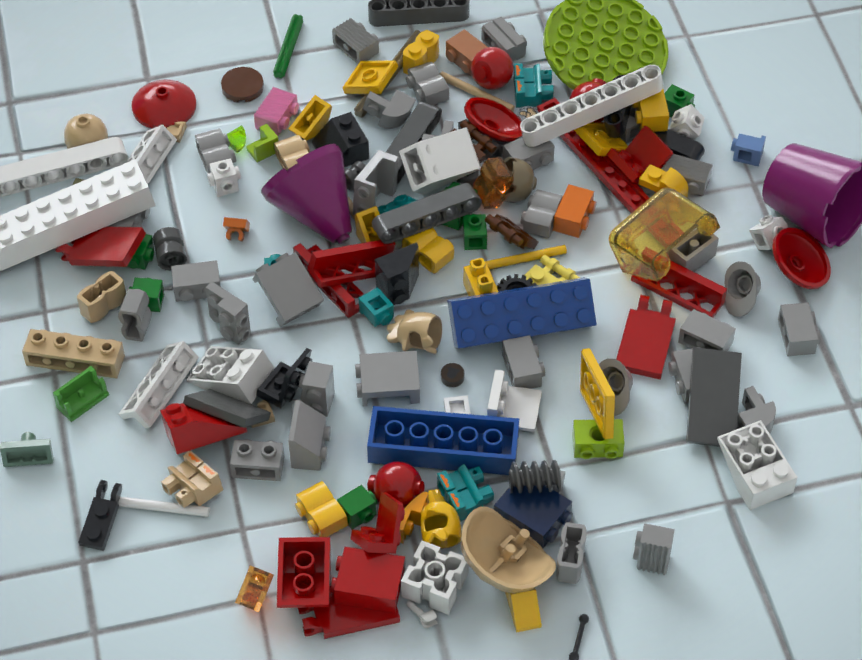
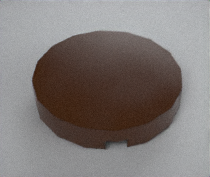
[221,67,264,102]

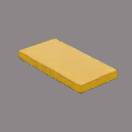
[580,348,615,439]

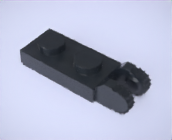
[78,480,122,551]

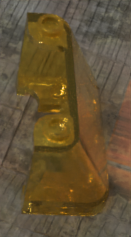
[609,188,720,281]

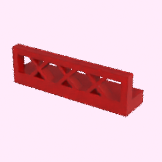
[307,240,396,287]
[293,243,364,318]
[631,248,727,318]

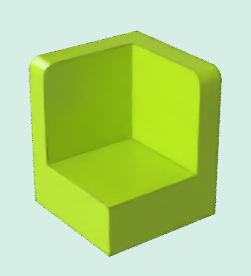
[246,124,279,163]

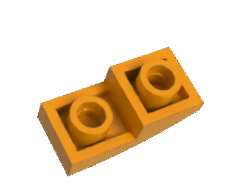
[399,491,429,544]

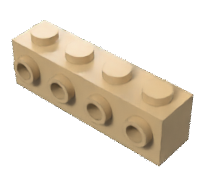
[22,329,125,378]

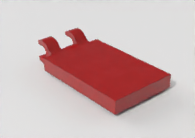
[55,226,146,267]
[616,295,676,380]
[298,586,400,639]

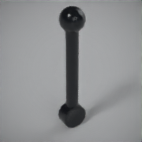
[569,614,589,660]

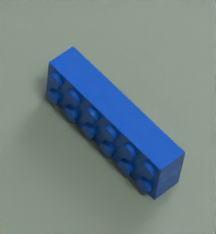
[447,277,597,349]
[367,406,520,475]

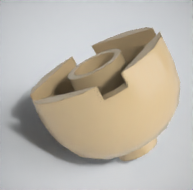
[64,113,108,149]

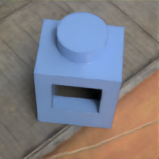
[731,133,766,167]

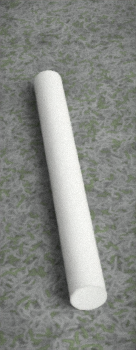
[118,497,210,517]

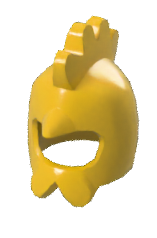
[421,489,462,549]

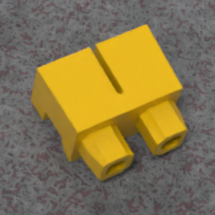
[463,258,499,296]

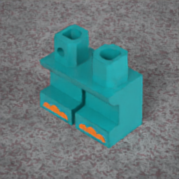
[513,63,554,108]
[437,464,494,522]

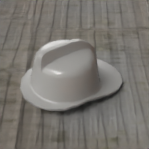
[724,261,761,317]
[599,359,633,416]

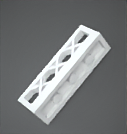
[126,125,177,185]
[118,341,199,428]

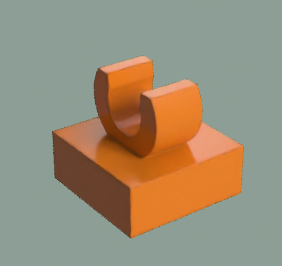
[223,217,250,241]

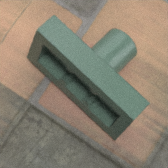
[0,432,54,467]

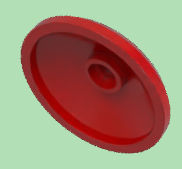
[132,79,196,129]
[464,97,522,142]
[772,228,831,289]

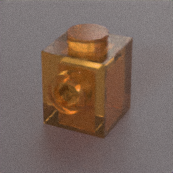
[235,565,274,612]

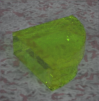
[227,125,246,153]

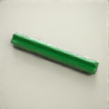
[273,14,303,79]

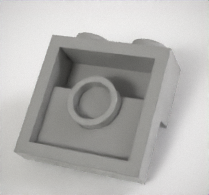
[206,282,251,345]

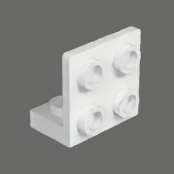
[487,370,542,432]

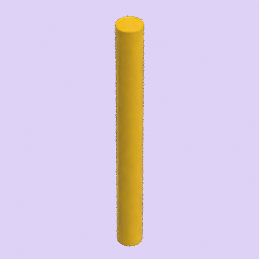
[486,245,567,270]

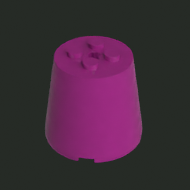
[762,143,862,249]

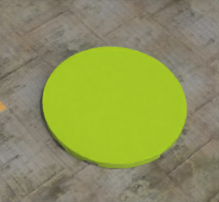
[543,0,668,90]

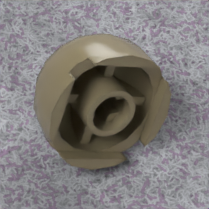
[497,157,537,202]

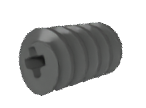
[509,460,561,494]

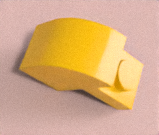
[639,164,689,214]

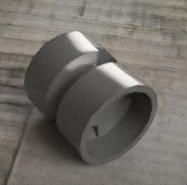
[153,227,187,271]

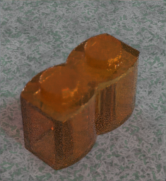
[473,157,513,209]

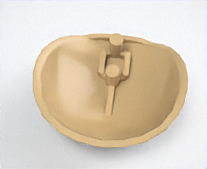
[461,507,556,594]

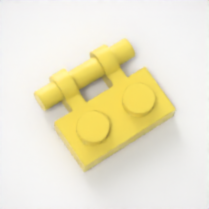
[525,255,580,285]

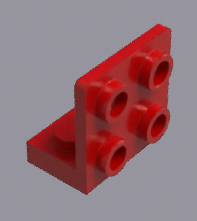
[606,126,673,184]
[350,492,405,554]

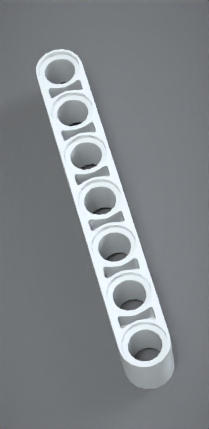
[520,65,663,147]
[0,137,128,197]

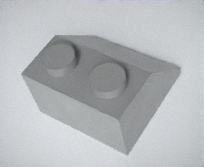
[288,400,331,471]

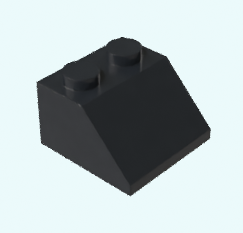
[312,112,369,167]
[375,243,419,305]

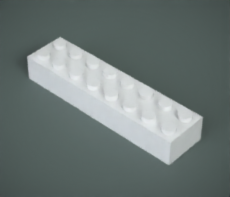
[0,159,156,271]

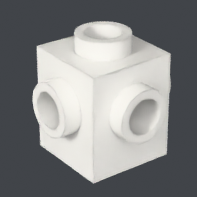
[669,104,705,140]
[207,158,241,197]
[749,215,788,250]

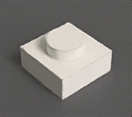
[444,395,471,414]

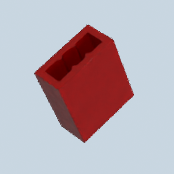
[330,547,405,614]

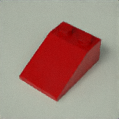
[160,403,247,455]
[277,537,331,608]

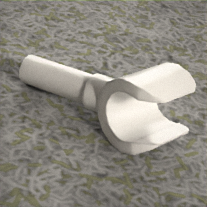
[406,601,438,628]

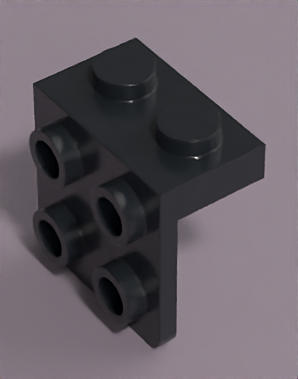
[256,348,312,409]

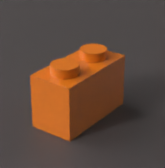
[553,184,596,238]

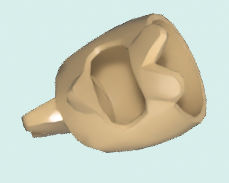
[387,309,442,354]

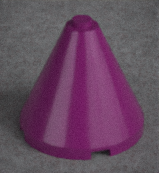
[261,144,352,245]

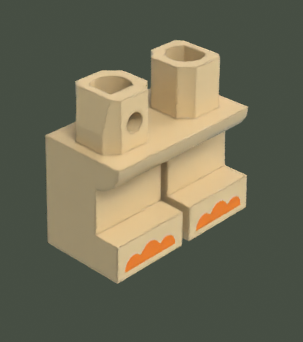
[161,450,223,508]

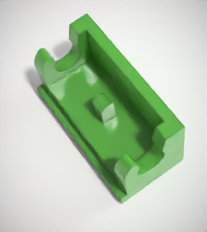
[53,366,109,422]

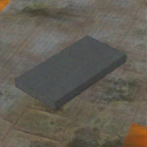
[686,347,742,447]

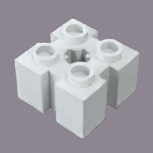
[401,540,469,615]

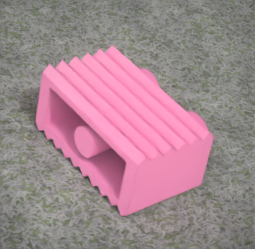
[254,87,299,136]

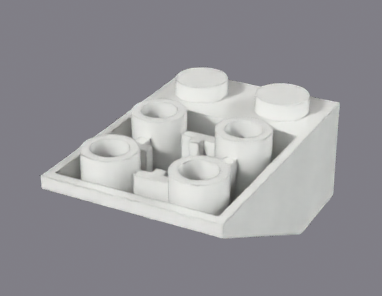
[399,127,481,195]
[186,346,275,404]
[717,420,798,510]

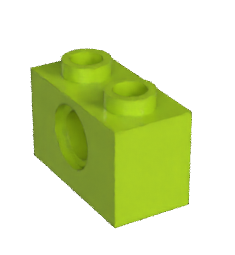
[572,419,625,459]

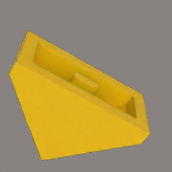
[288,95,332,141]
[355,206,380,243]
[505,588,542,632]

